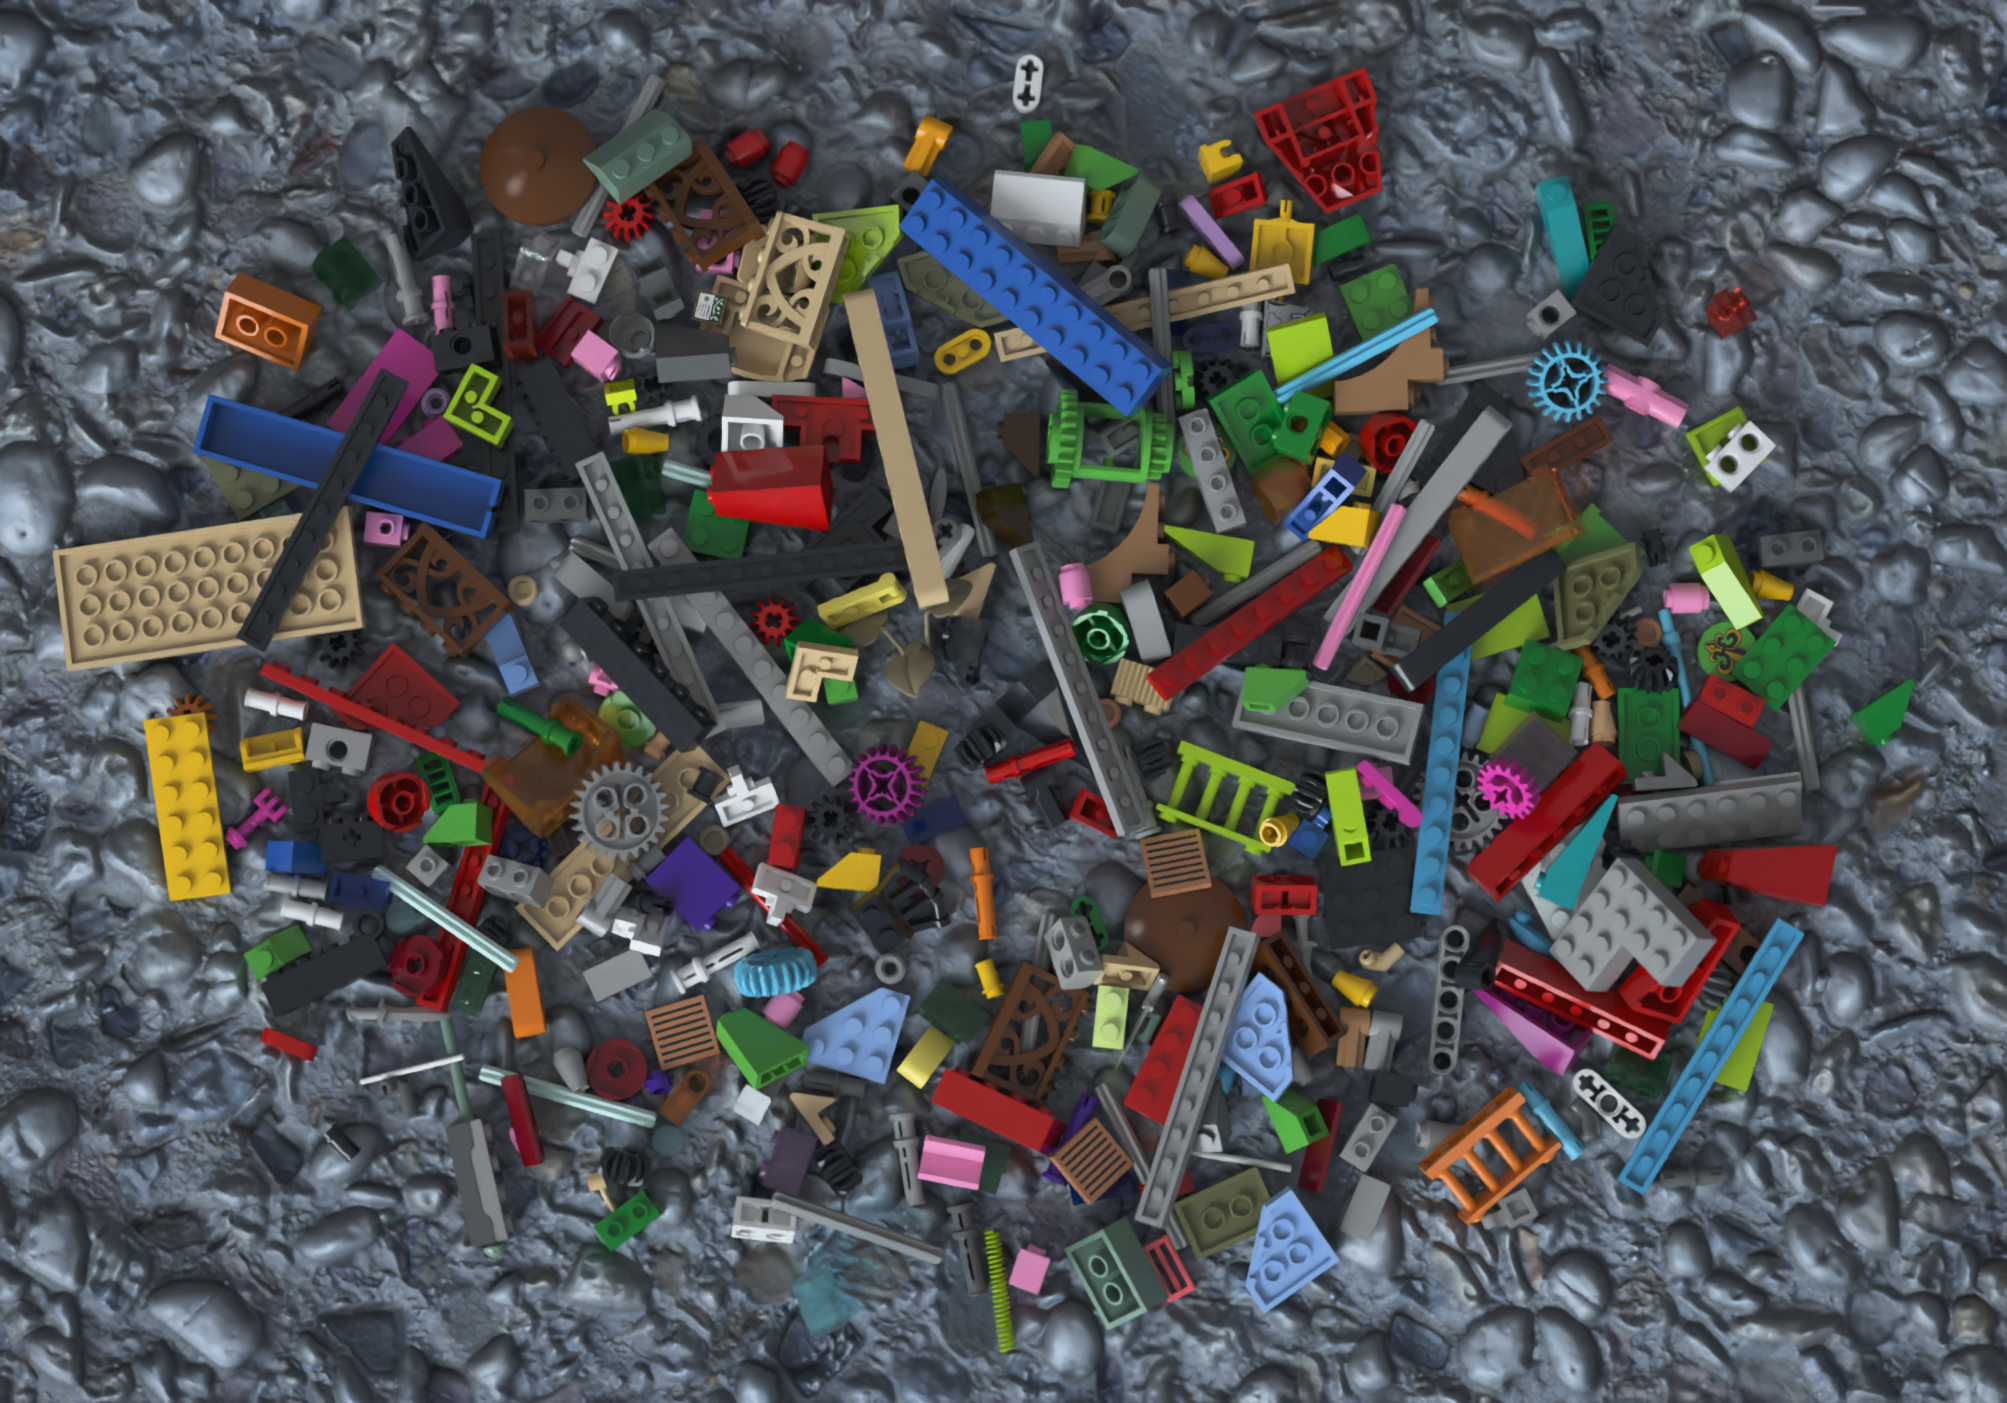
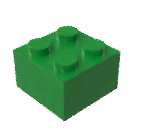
[682,489,752,560]
[1503,638,1584,724]

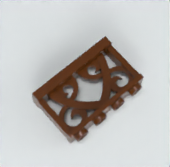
[643,136,766,273]
[375,521,515,659]
[969,960,1092,1104]

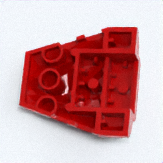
[1253,67,1382,214]

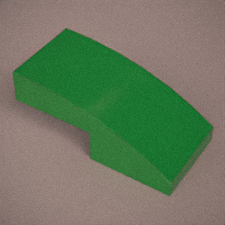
[1020,119,1052,173]
[1312,214,1373,267]

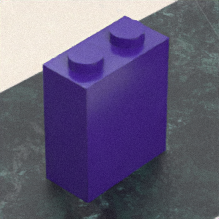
[645,836,741,932]

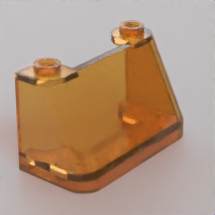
[1447,464,1589,587]
[481,694,625,839]

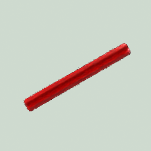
[718,847,828,968]

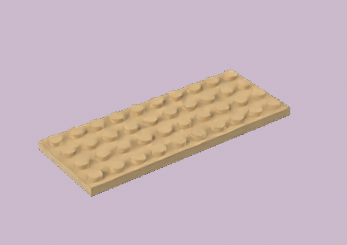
[53,506,366,671]

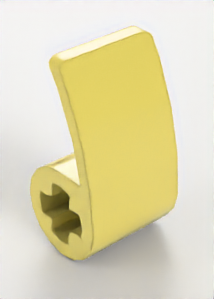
[896,1025,955,1089]

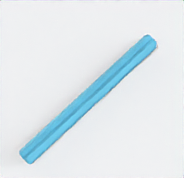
[1273,307,1439,405]

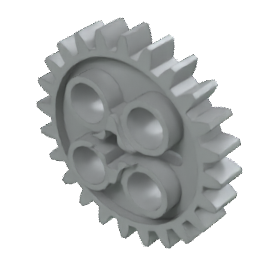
[1411,752,1508,851]
[569,761,669,861]

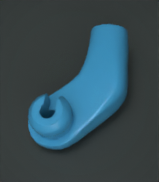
[1509,909,1554,959]

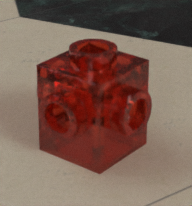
[1703,288,1758,340]

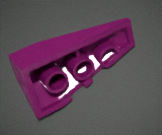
[1472,985,1595,1076]

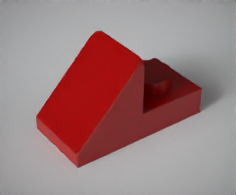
[1208,172,1267,220]
[1069,788,1118,839]

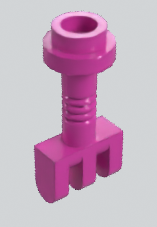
[224,786,290,850]

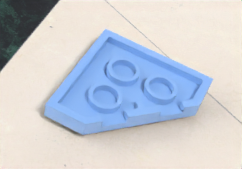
[1221,972,1295,1102]
[802,987,911,1084]
[1245,1186,1340,1314]

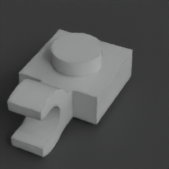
[1481,1187,1538,1230]

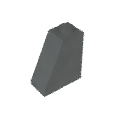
[655,322,737,383]

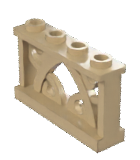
[739,210,851,350]

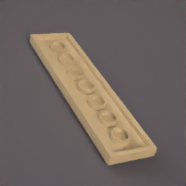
[515,746,732,952]

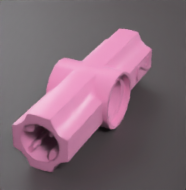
[1599,363,1689,429]

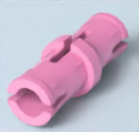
[431,275,455,335]

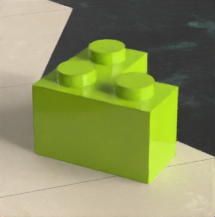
[443,363,515,449]

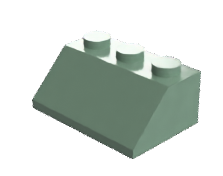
[583,108,692,205]
[1064,1216,1169,1330]

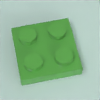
[1338,263,1413,342]

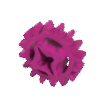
[1477,756,1541,819]

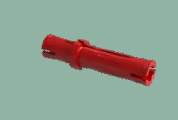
[984,737,1077,785]

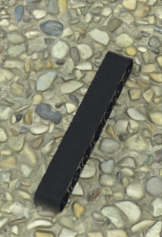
[1390,544,1568,693]

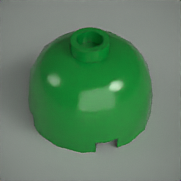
[1071,603,1131,665]

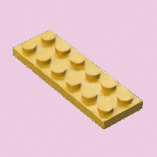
[143,711,232,901]

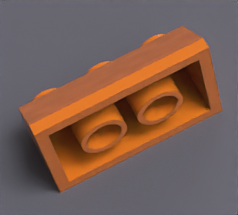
[215,272,323,372]

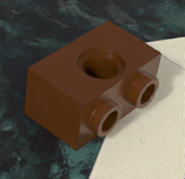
[1163,569,1213,622]

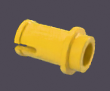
[975,959,1005,1000]

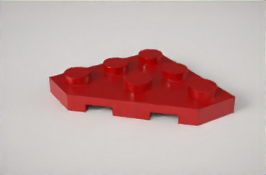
[332,643,462,731]

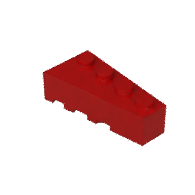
[1617,898,1741,1024]
[1122,994,1203,1126]
[930,1067,1067,1157]

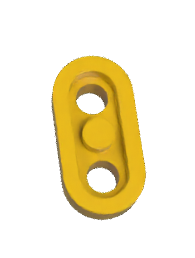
[934,329,991,375]

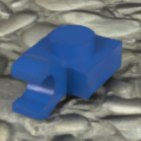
[1287,806,1331,861]

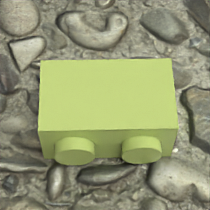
[1092,985,1129,1050]

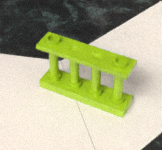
[1155,740,1296,857]

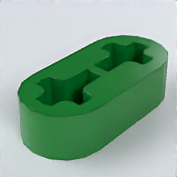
[1070,896,1109,952]

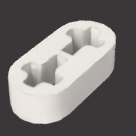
[1013,55,1043,114]

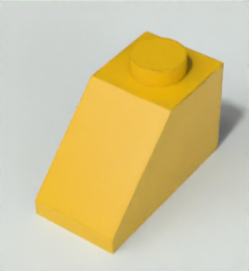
[1308,502,1381,548]
[817,847,882,892]

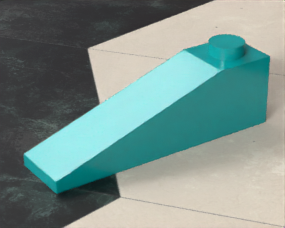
[1534,175,1589,302]
[1533,794,1618,910]

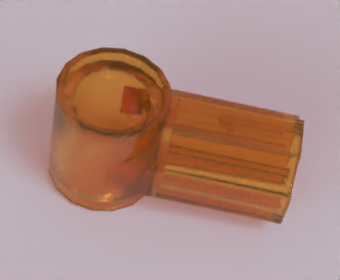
[658,1068,713,1126]

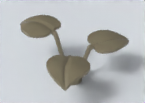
[839,578,973,698]

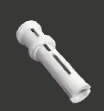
[608,394,702,436]
[669,931,761,995]

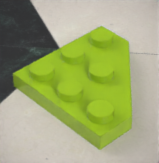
[812,204,904,304]

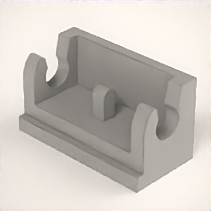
[582,945,652,1002]

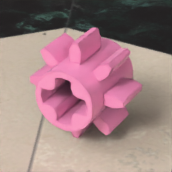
[588,663,620,697]

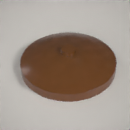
[479,107,598,227]
[1124,875,1246,992]

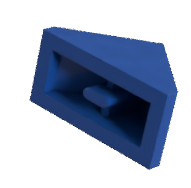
[265,841,328,876]

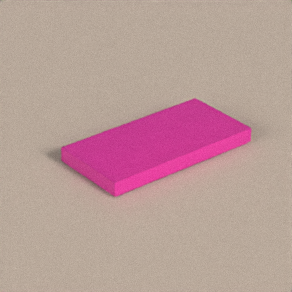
[326,328,441,446]

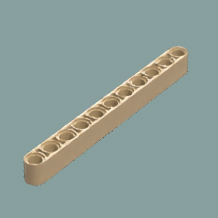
[843,288,949,608]

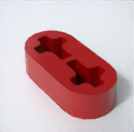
[259,1027,319,1062]

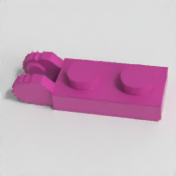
[1355,760,1424,828]

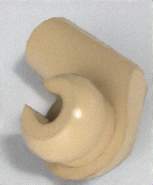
[1359,942,1405,972]

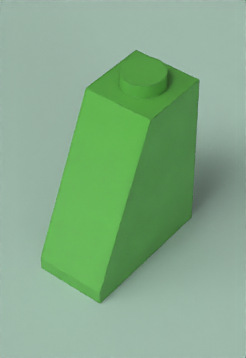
[716,1007,809,1091]

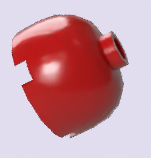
[1358,411,1417,474]
[367,770,430,833]

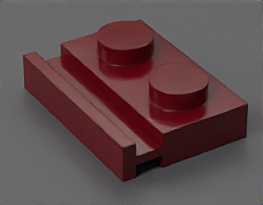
[532,295,604,370]

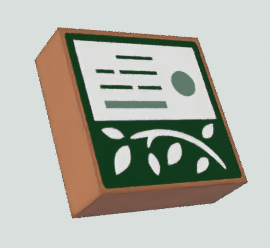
[691,290,730,327]

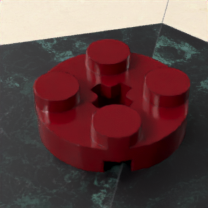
[388,935,449,997]
[586,1039,648,1100]

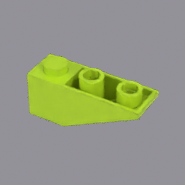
[1325,766,1371,867]

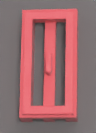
[1142,1234,1196,1303]

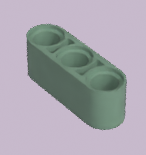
[1098,170,1162,258]

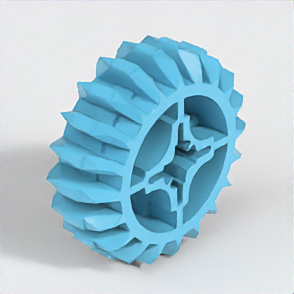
[1526,340,1609,422]
[734,946,817,998]

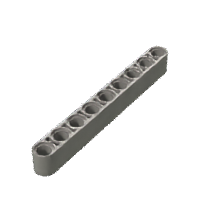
[1323,405,1513,637]

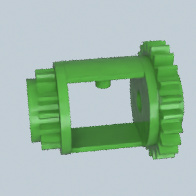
[1046,389,1174,488]

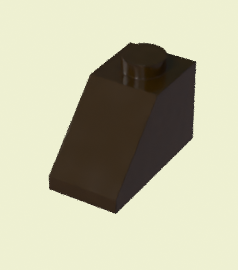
[997,413,1040,478]
[975,483,1034,549]

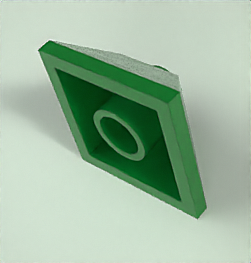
[1849,678,1915,747]

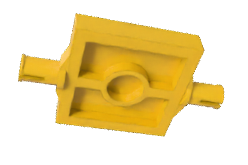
[1249,200,1316,303]

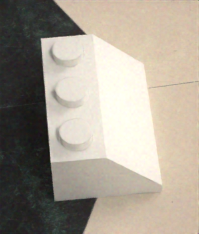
[990,170,1086,248]

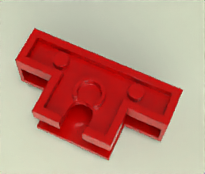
[771,394,876,464]

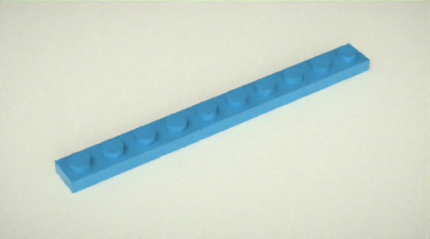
[1410,611,1472,915]
[1617,917,1804,1196]

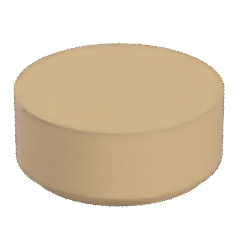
[507,575,539,607]

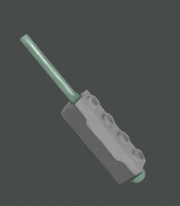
[440,1018,514,1258]

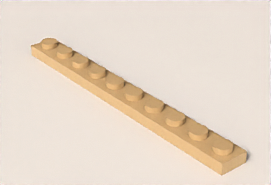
[994,262,1296,362]

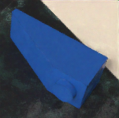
[1282,452,1367,543]

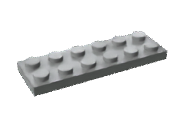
[1232,677,1425,765]
[1617,775,1802,853]

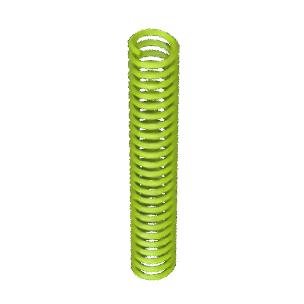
[983,1230,1016,1352]

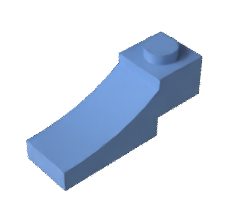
[869,271,920,370]
[477,605,541,697]

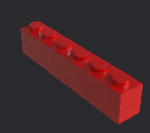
[1465,741,1628,902]
[1494,938,1671,1061]

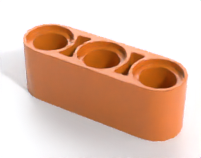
[503,946,547,1039]

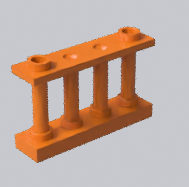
[1417,1085,1562,1225]

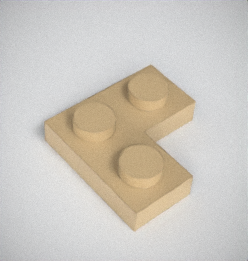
[785,641,859,702]

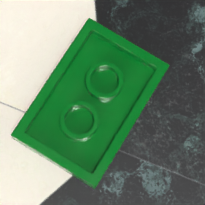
[1206,367,1285,477]
[1729,603,1836,712]
[1617,688,1680,780]

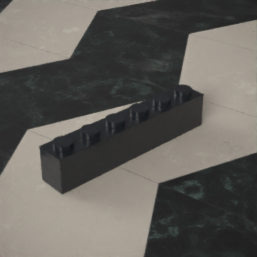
[559,596,717,753]

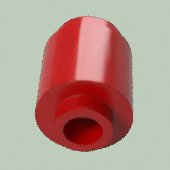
[724,128,771,170]
[769,141,810,188]

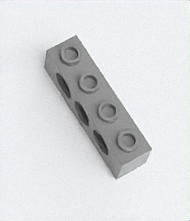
[1177,408,1246,535]

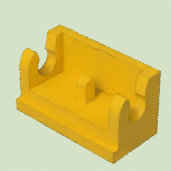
[1198,140,1243,185]
[239,727,307,773]

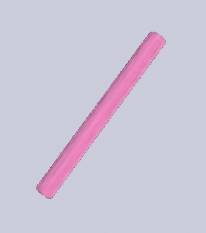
[1313,503,1406,670]

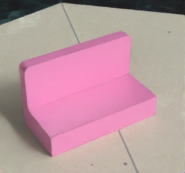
[918,1135,986,1190]

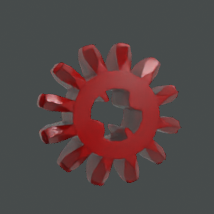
[603,193,655,242]
[748,596,800,648]

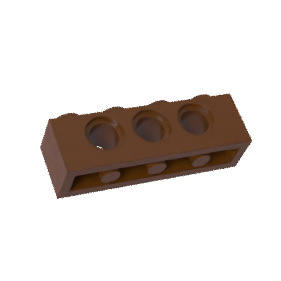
[1675,883,1761,978]
[1251,930,1348,1058]

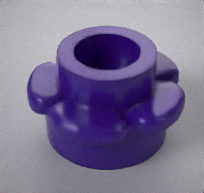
[644,1070,674,1095]

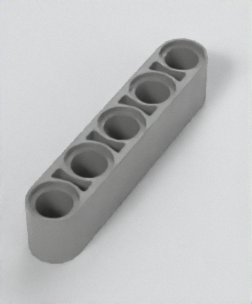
[1426,925,1470,1075]

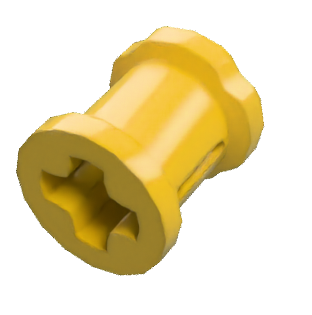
[1086,190,1116,224]

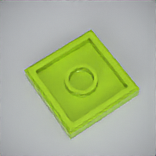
[1685,406,1768,488]

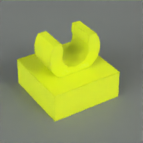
[604,378,637,415]

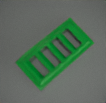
[1581,200,1616,263]
[415,752,463,816]

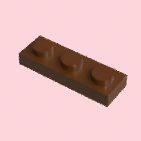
[1520,414,1614,486]

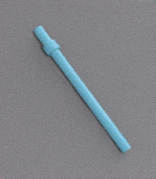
[1658,608,1715,787]

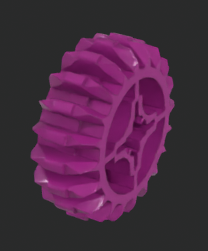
[846,743,928,826]

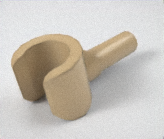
[587,1172,618,1212]

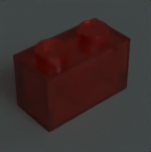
[502,289,539,362]

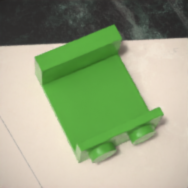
[1551,503,1646,565]

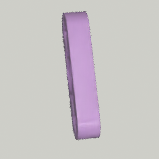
[1178,194,1245,271]

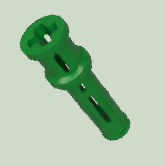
[497,697,584,757]

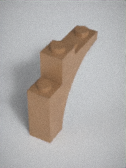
[1332,288,1449,416]
[1057,483,1175,606]

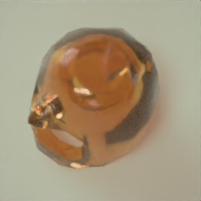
[1250,457,1310,522]

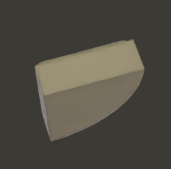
[1345,655,1388,686]

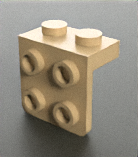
[737,224,818,297]

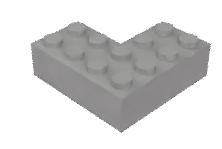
[1549,857,1717,992]

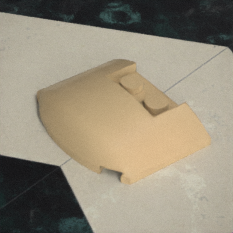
[699,275,831,382]

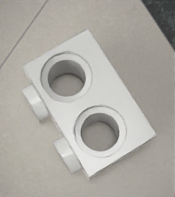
[1704,421,1776,493]
[731,1196,797,1244]

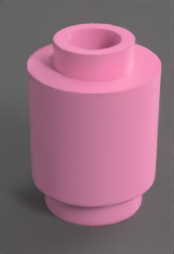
[1059,563,1093,610]
[1663,582,1710,614]
[761,991,805,1030]

